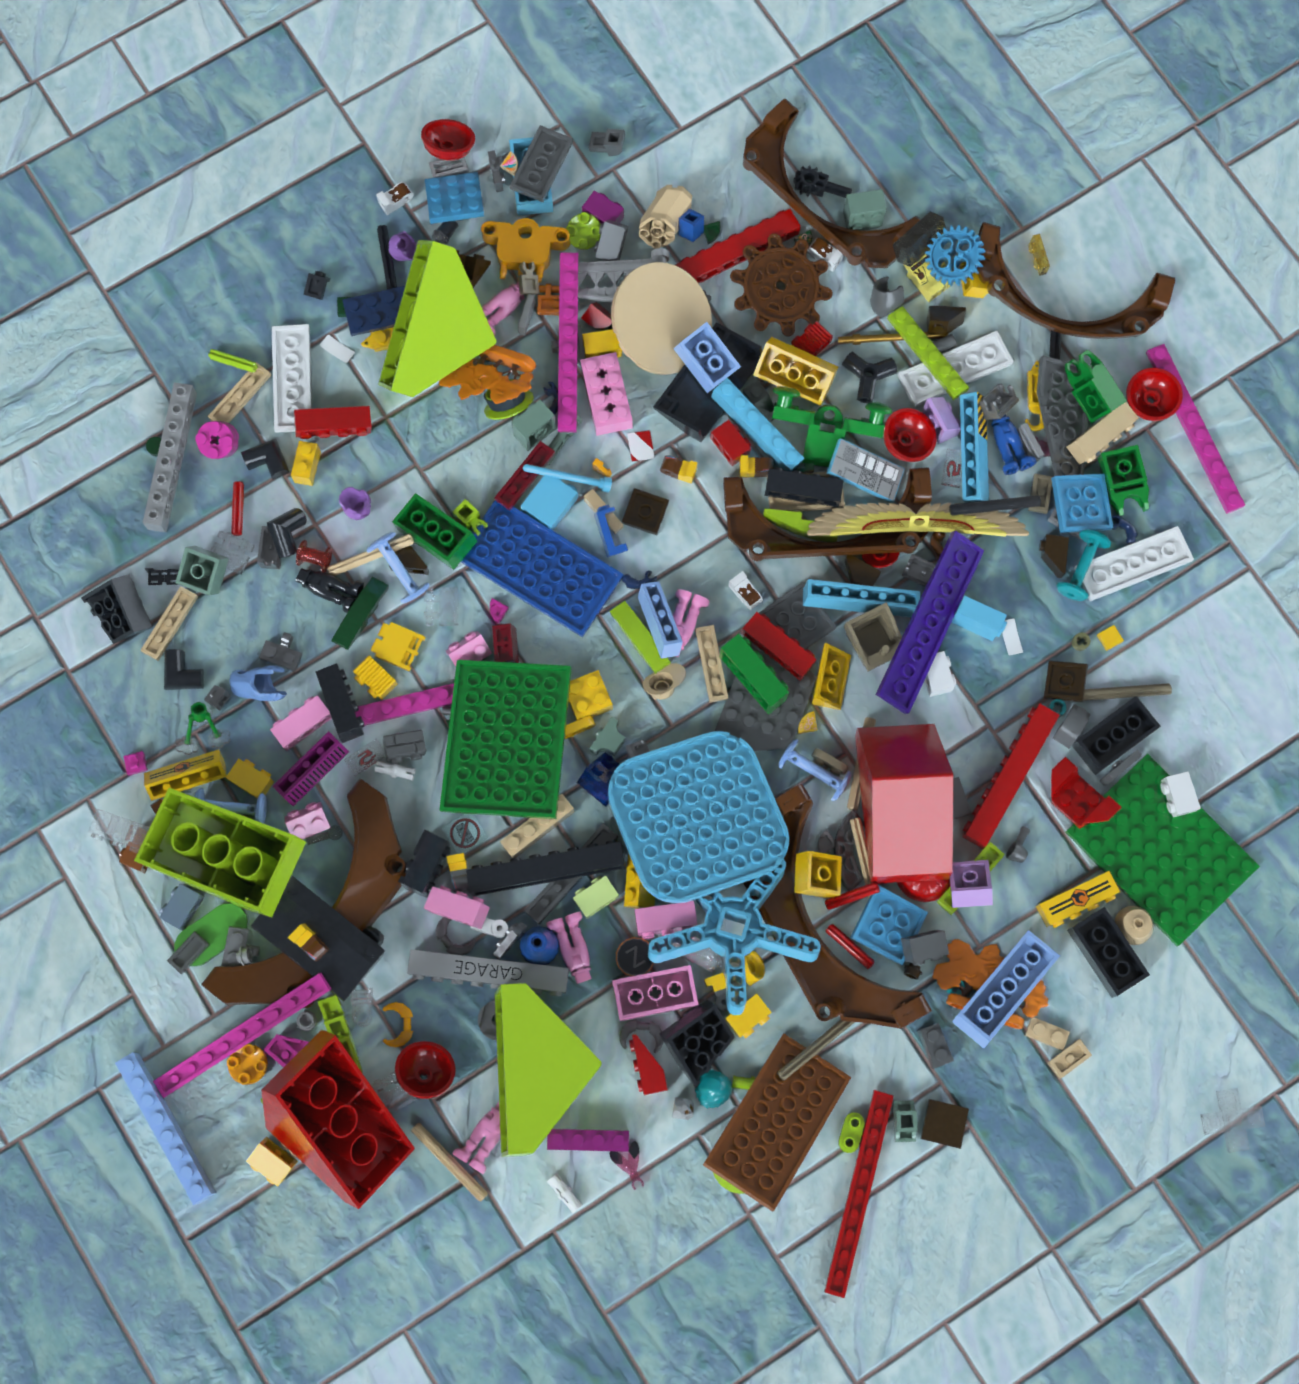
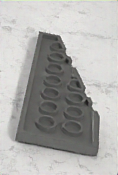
[1037,356,1088,476]

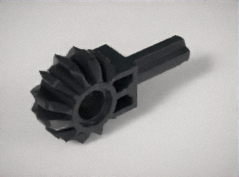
[793,165,852,198]

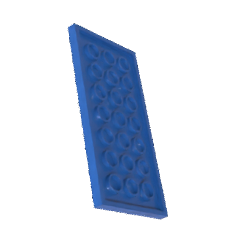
[461,501,624,638]

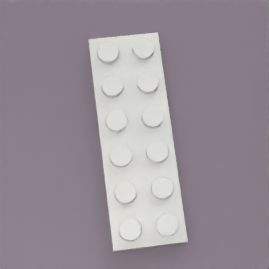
[272,324,312,433]
[898,331,1014,407]
[1074,526,1194,601]

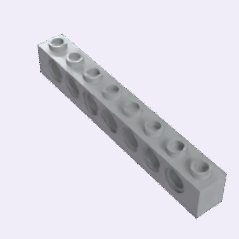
[143,382,197,533]

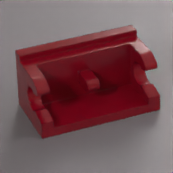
[492,623,519,663]

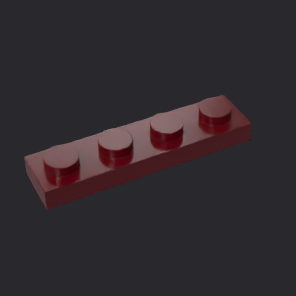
[494,441,556,511]

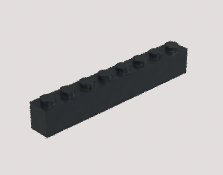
[466,840,627,896]

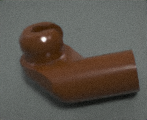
[930,532,946,557]

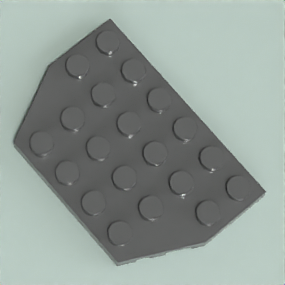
[715,640,817,752]

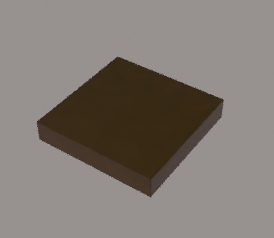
[622,488,669,535]
[1044,661,1088,702]
[920,1099,969,1149]

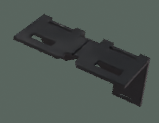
[145,568,179,585]

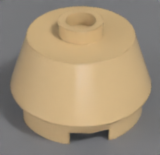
[1115,906,1153,945]

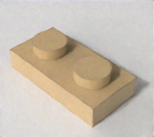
[1024,1017,1070,1051]
[1047,1039,1092,1079]

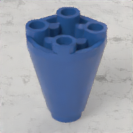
[520,926,559,965]

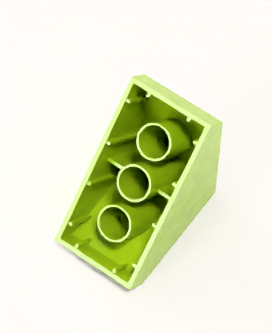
[378,240,497,397]
[134,788,306,918]
[495,983,602,1157]

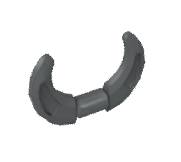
[436,917,476,956]
[620,1019,664,1053]

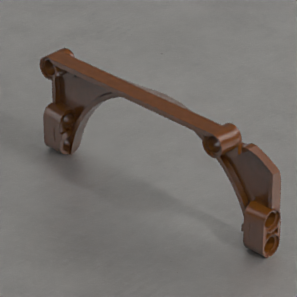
[742,99,929,268]
[723,467,932,561]

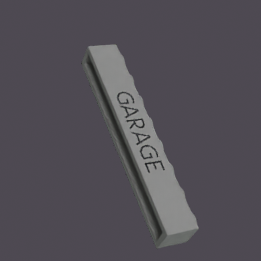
[407,950,569,997]

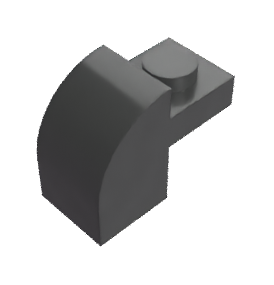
[1053,704,1091,749]

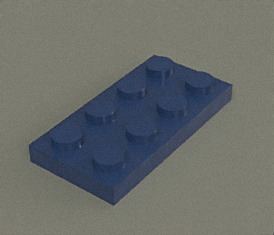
[343,286,405,337]

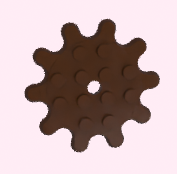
[730,234,833,337]

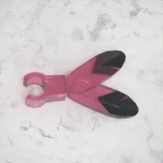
[609,1141,644,1190]

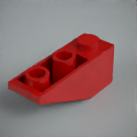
[629,1034,668,1095]

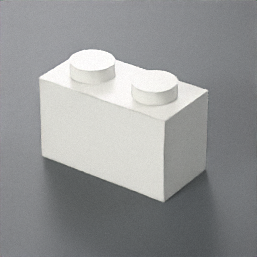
[925,651,956,697]
[1160,771,1201,817]

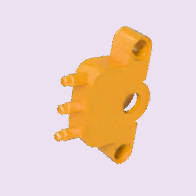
[481,218,570,283]

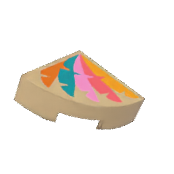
[500,151,518,176]

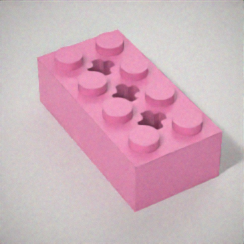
[580,352,633,436]
[612,965,699,1022]

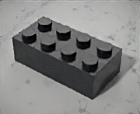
[1072,696,1161,775]
[1067,907,1150,998]

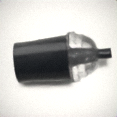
[432,221,459,245]

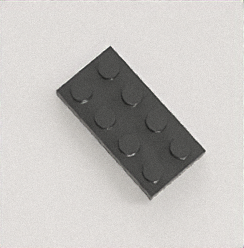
[510,125,573,202]

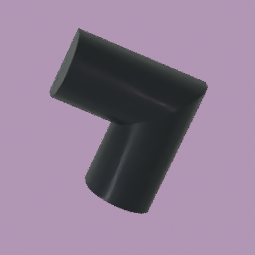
[241,439,290,480]
[267,508,307,558]
[164,649,204,690]

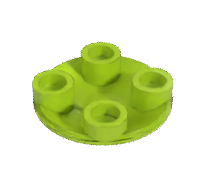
[566,212,601,250]

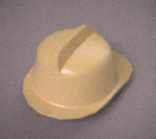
[643,663,686,700]

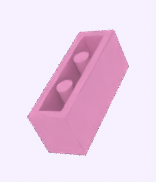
[270,695,332,751]
[424,886,490,929]

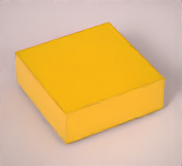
[1097,625,1124,651]

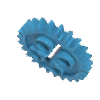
[925,225,985,286]

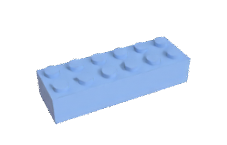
[952,930,1060,1048]

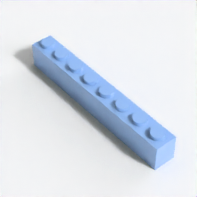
[115,1052,216,1205]

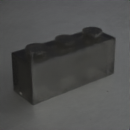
[893,212,947,267]

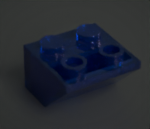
[576,752,620,807]

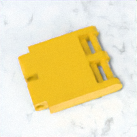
[371,622,426,672]

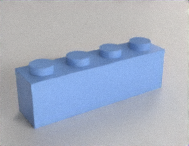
[638,581,683,658]

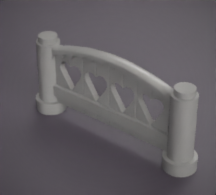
[578,248,669,302]

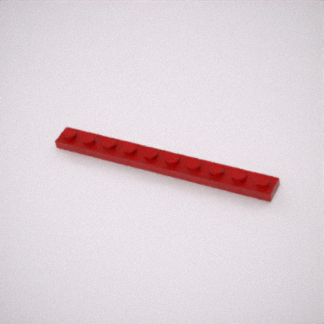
[824,1090,894,1298]

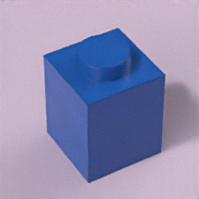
[679,209,704,242]

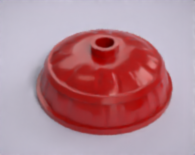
[421,119,475,161]
[1126,368,1183,421]
[884,408,937,462]
[897,878,950,902]
[395,1041,456,1099]

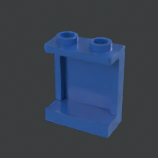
[594,505,628,557]

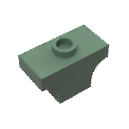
[590,717,625,757]
[893,1100,918,1142]

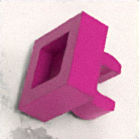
[123,751,148,776]

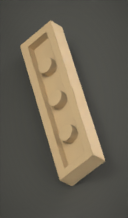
[208,362,272,423]
[140,586,198,661]
[695,625,728,703]

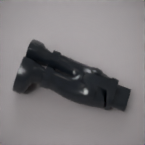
[296,568,364,613]

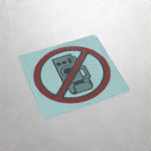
[442,814,488,854]

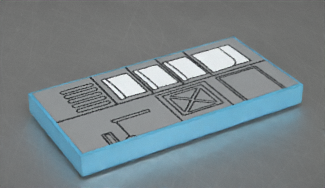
[827,438,905,503]

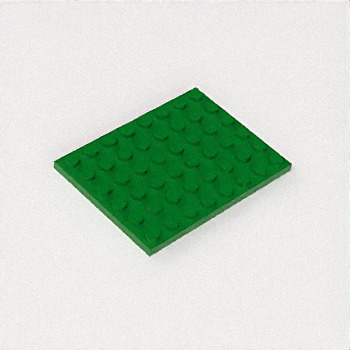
[439,660,572,819]
[1065,754,1260,947]

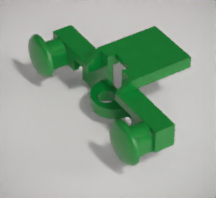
[772,386,892,467]

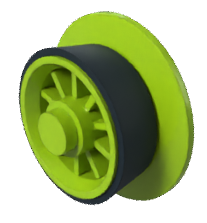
[484,379,534,421]

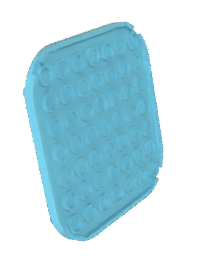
[608,731,789,903]

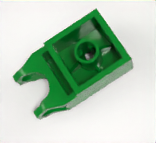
[1065,350,1127,423]
[1097,445,1149,517]

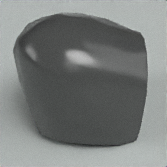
[870,276,904,317]

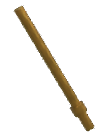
[838,332,948,345]

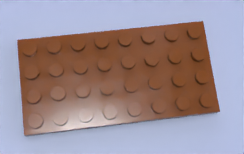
[703,1033,851,1212]

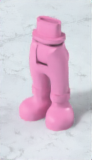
[482,281,524,336]
[672,589,710,657]
[546,911,592,984]
[452,1102,501,1174]

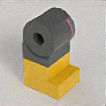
[446,853,469,892]
[704,973,727,1011]

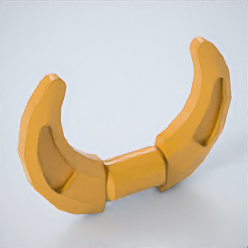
[383,1002,413,1047]

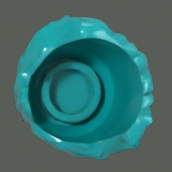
[695,1069,732,1109]

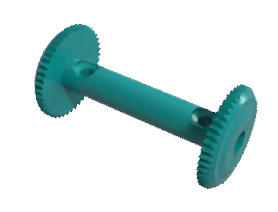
[1056,529,1111,601]

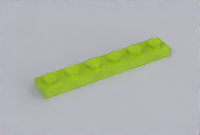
[887,306,969,400]

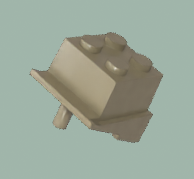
[844,602,902,672]

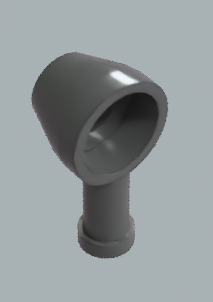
[1006,826,1030,863]

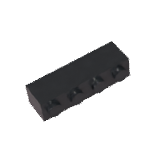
[764,467,844,508]
[315,663,365,743]

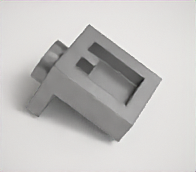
[204,685,231,711]

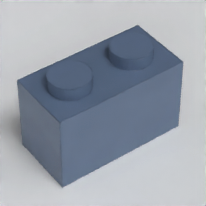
[159,884,204,931]

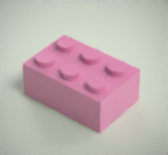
[635,901,698,940]

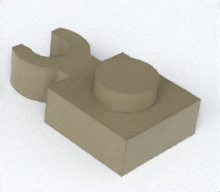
[518,262,540,295]

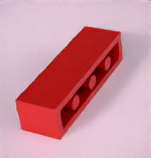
[294,406,372,439]
[741,612,817,681]

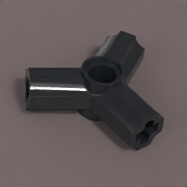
[842,351,898,403]

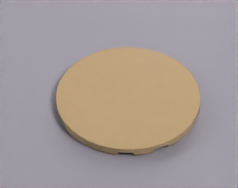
[611,262,712,375]

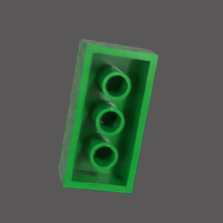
[392,493,477,570]
[719,634,789,715]

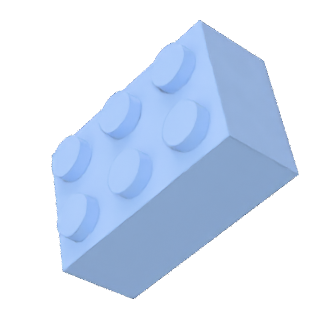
[673,322,741,393]

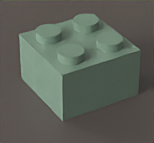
[843,189,887,230]
[511,399,556,451]
[175,546,229,596]

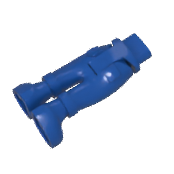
[991,414,1037,475]

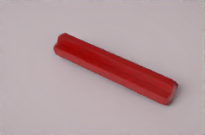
[231,481,244,536]
[825,882,880,910]
[826,924,875,969]

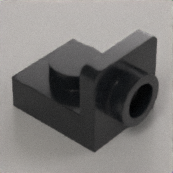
[303,271,331,300]

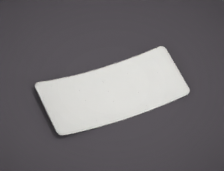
[320,335,355,363]
[1002,618,1023,655]

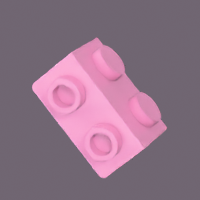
[446,631,492,667]
[285,802,331,840]

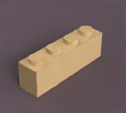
[1066,402,1139,465]
[500,794,575,859]

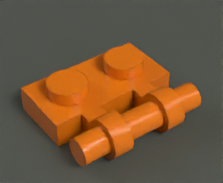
[537,283,560,315]

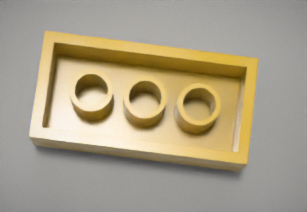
[753,337,839,406]

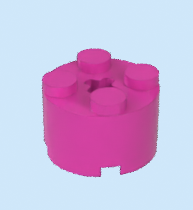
[195,421,239,459]

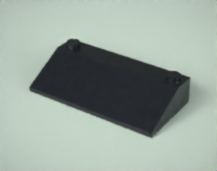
[653,322,763,442]
[251,876,385,1001]

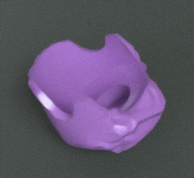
[389,231,417,261]
[339,487,371,521]

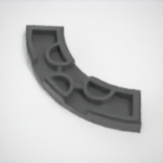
[834,809,864,891]

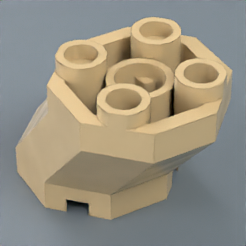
[639,185,692,249]

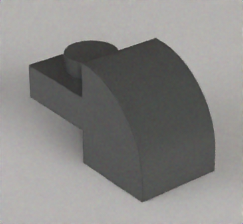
[588,129,626,156]

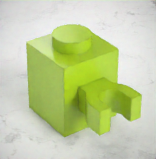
[452,499,488,536]

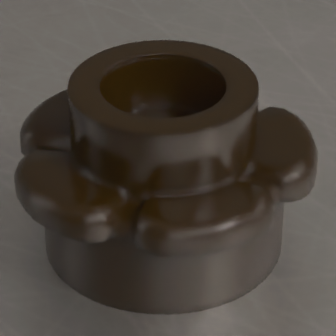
[903,963,923,980]

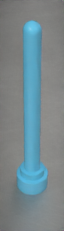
[523,464,612,493]

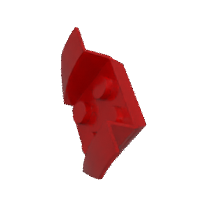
[1051,757,1122,829]

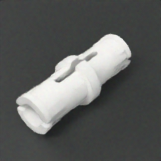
[375,760,416,781]
[547,1173,583,1214]

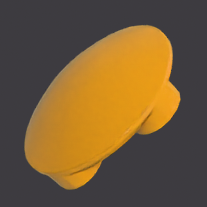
[227,1044,268,1085]

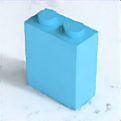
[521,475,578,530]
[951,595,1007,641]

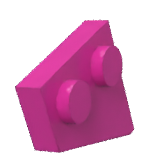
[264,1034,309,1067]

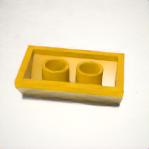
[811,643,851,710]

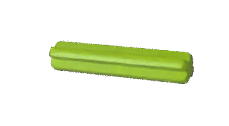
[208,349,258,373]

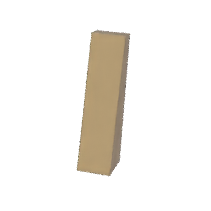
[584,489,623,534]

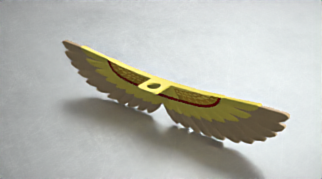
[807,502,1029,537]

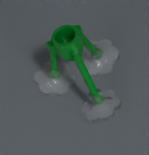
[175,702,231,755]

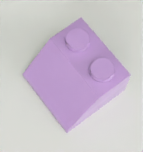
[922,397,961,444]
[950,860,993,908]

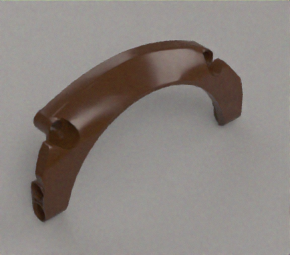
[977,222,1175,339]

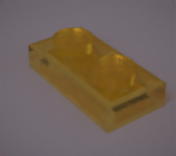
[1028,234,1050,276]

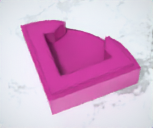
[490,598,509,624]

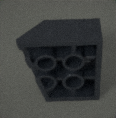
[81,574,152,644]
[398,830,451,898]
[659,1000,735,1088]

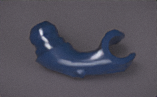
[543,381,558,415]
[1112,515,1138,545]
[622,570,657,589]

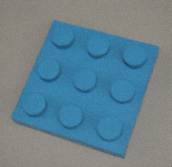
[425,172,484,224]
[1051,474,1113,533]
[850,885,928,965]

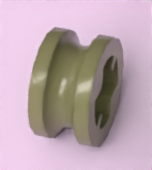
[1071,632,1091,651]

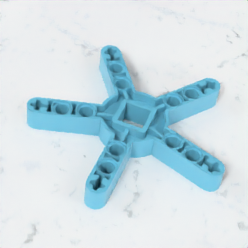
[648,859,821,1015]

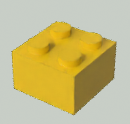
[568,670,613,721]
[794,851,842,898]

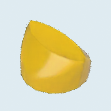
[744,951,765,986]

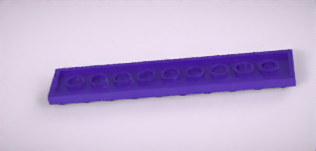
[875,531,984,714]

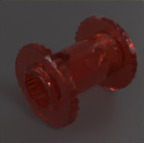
[296,540,332,572]

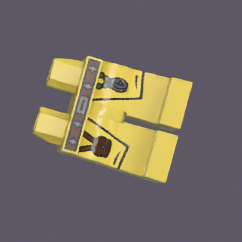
[903,246,955,302]

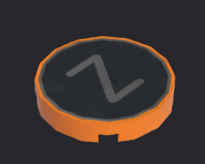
[616,937,654,977]

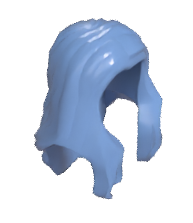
[229,665,287,701]

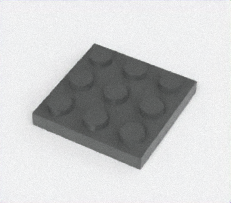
[759,582,836,650]

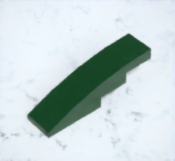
[331,576,389,650]

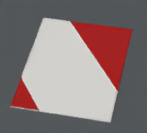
[627,430,655,462]

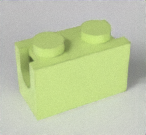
[573,876,619,919]

